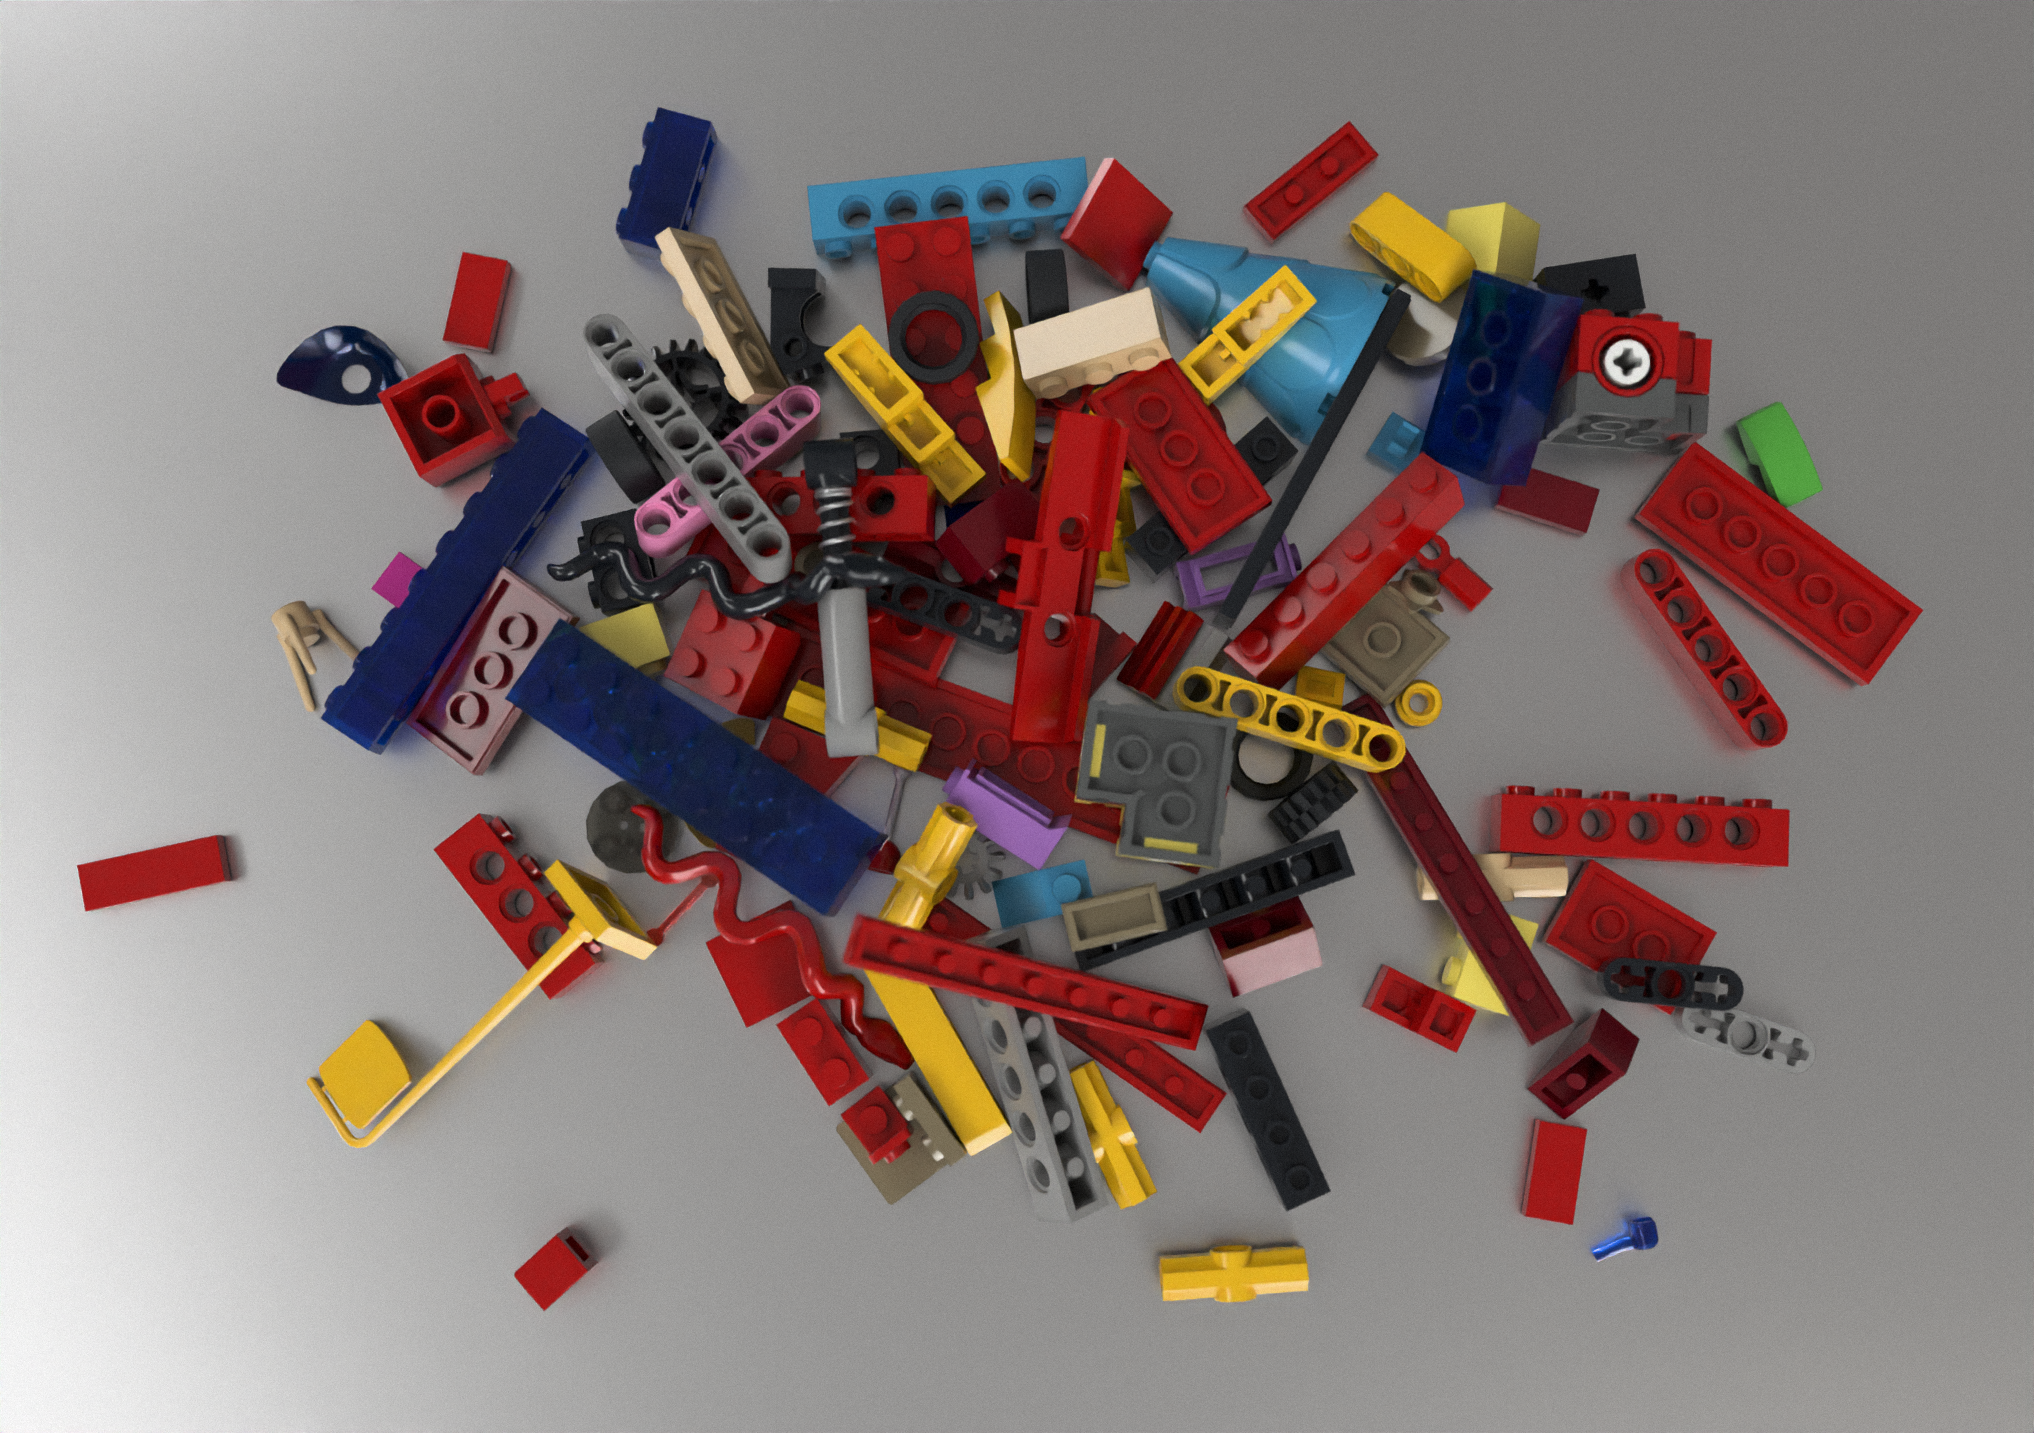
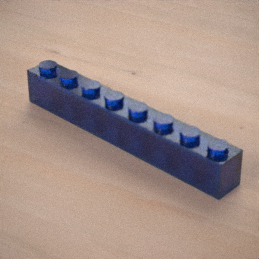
[320,407,596,755]

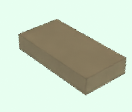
[1061,882,1168,952]

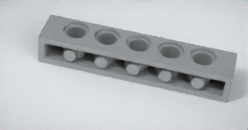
[965,925,1109,1223]

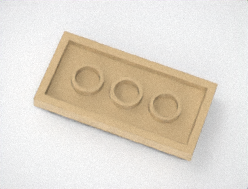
[654,227,791,406]

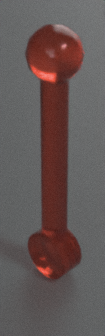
[646,874,719,946]

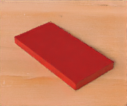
[1086,357,1273,556]

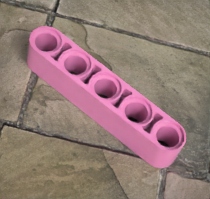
[634,385,821,559]

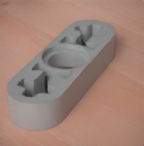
[1674,997,1816,1074]

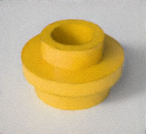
[1394,679,1443,727]

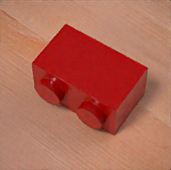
[776,998,874,1106]

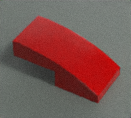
[1362,964,1477,1053]

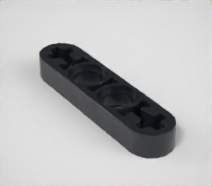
[866,571,1023,655]

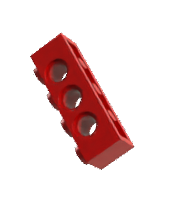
[737,468,936,543]
[433,813,605,1000]

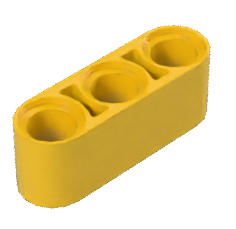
[1349,192,1477,303]

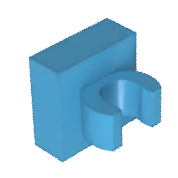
[1366,412,1432,474]

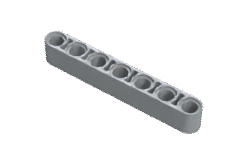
[583,314,792,583]

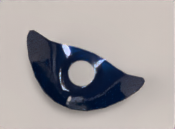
[276,325,408,406]

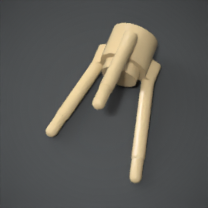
[271,601,383,712]

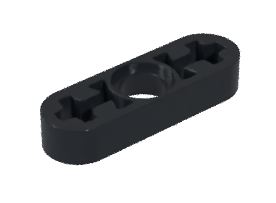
[1597,957,1744,1011]

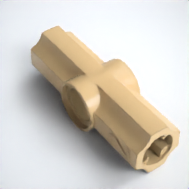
[1416,853,1568,902]

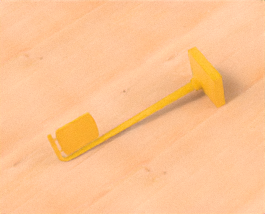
[306,859,657,1148]

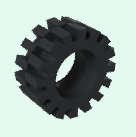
[1267,761,1358,844]

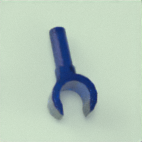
[1592,1217,1659,1262]

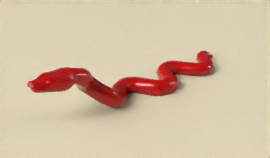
[631,804,915,1070]

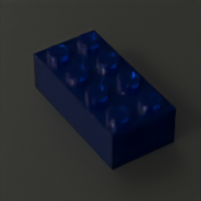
[1419,269,1584,486]

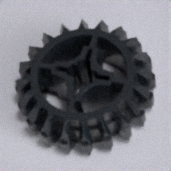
[622,338,749,461]

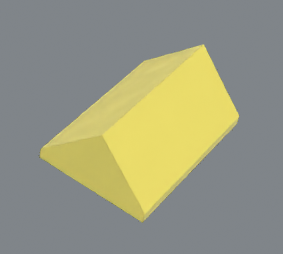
[1445,202,1540,359]

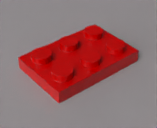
[1541,859,1717,1015]

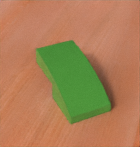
[1735,401,1823,508]

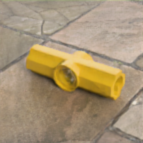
[783,680,932,773]
[877,801,978,929]
[1068,1059,1157,1210]
[1159,1245,1309,1302]

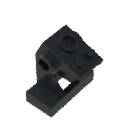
[768,268,834,383]

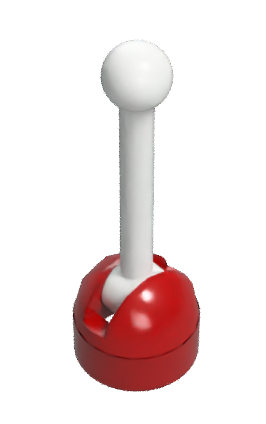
[861,765,912,875]

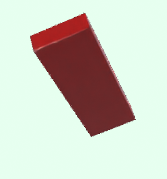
[1243,121,1379,245]
[77,835,231,912]

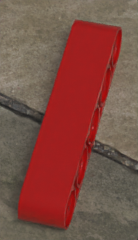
[1621,549,1788,751]

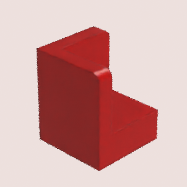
[514,1227,598,1311]

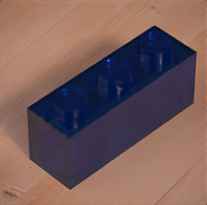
[616,107,718,262]

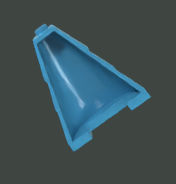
[1143,237,1396,446]

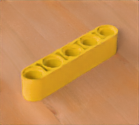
[1172,666,1406,773]
[864,969,1012,1156]

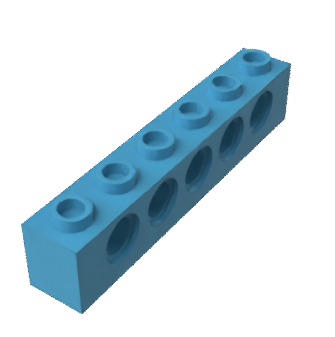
[807,157,1088,259]

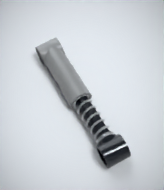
[803,437,879,758]

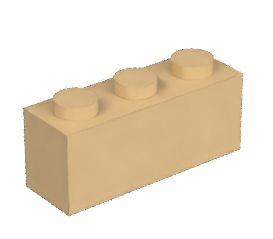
[1013,287,1172,399]

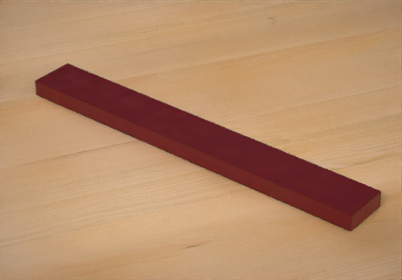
[1334,693,1574,1048]

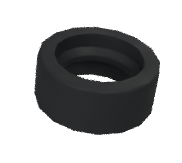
[1025,249,1069,325]
[888,290,979,385]
[586,410,665,504]
[1230,712,1314,801]

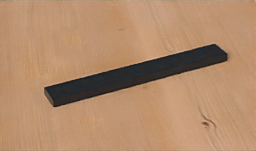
[1213,288,1412,630]

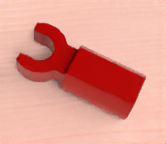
[1412,534,1494,612]

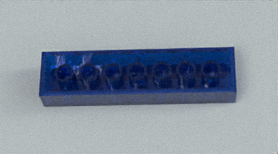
[505,618,889,917]

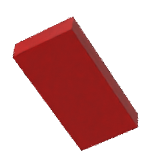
[443,252,512,353]
[1521,1119,1587,1225]

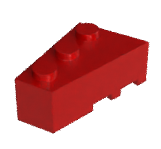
[715,716,866,868]

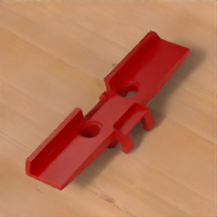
[997,410,1130,745]

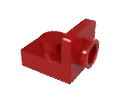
[840,1084,915,1165]

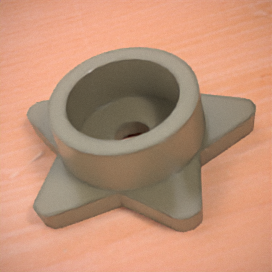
[1387,569,1444,615]

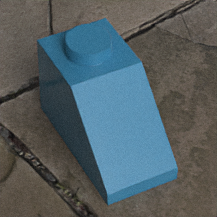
[991,860,1093,928]

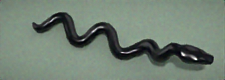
[547,541,907,620]

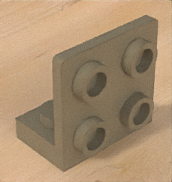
[836,1070,967,1205]

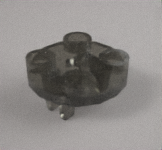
[586,780,681,874]

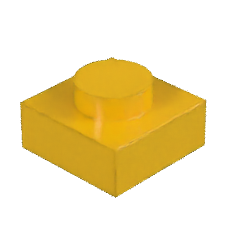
[1293,666,1345,711]

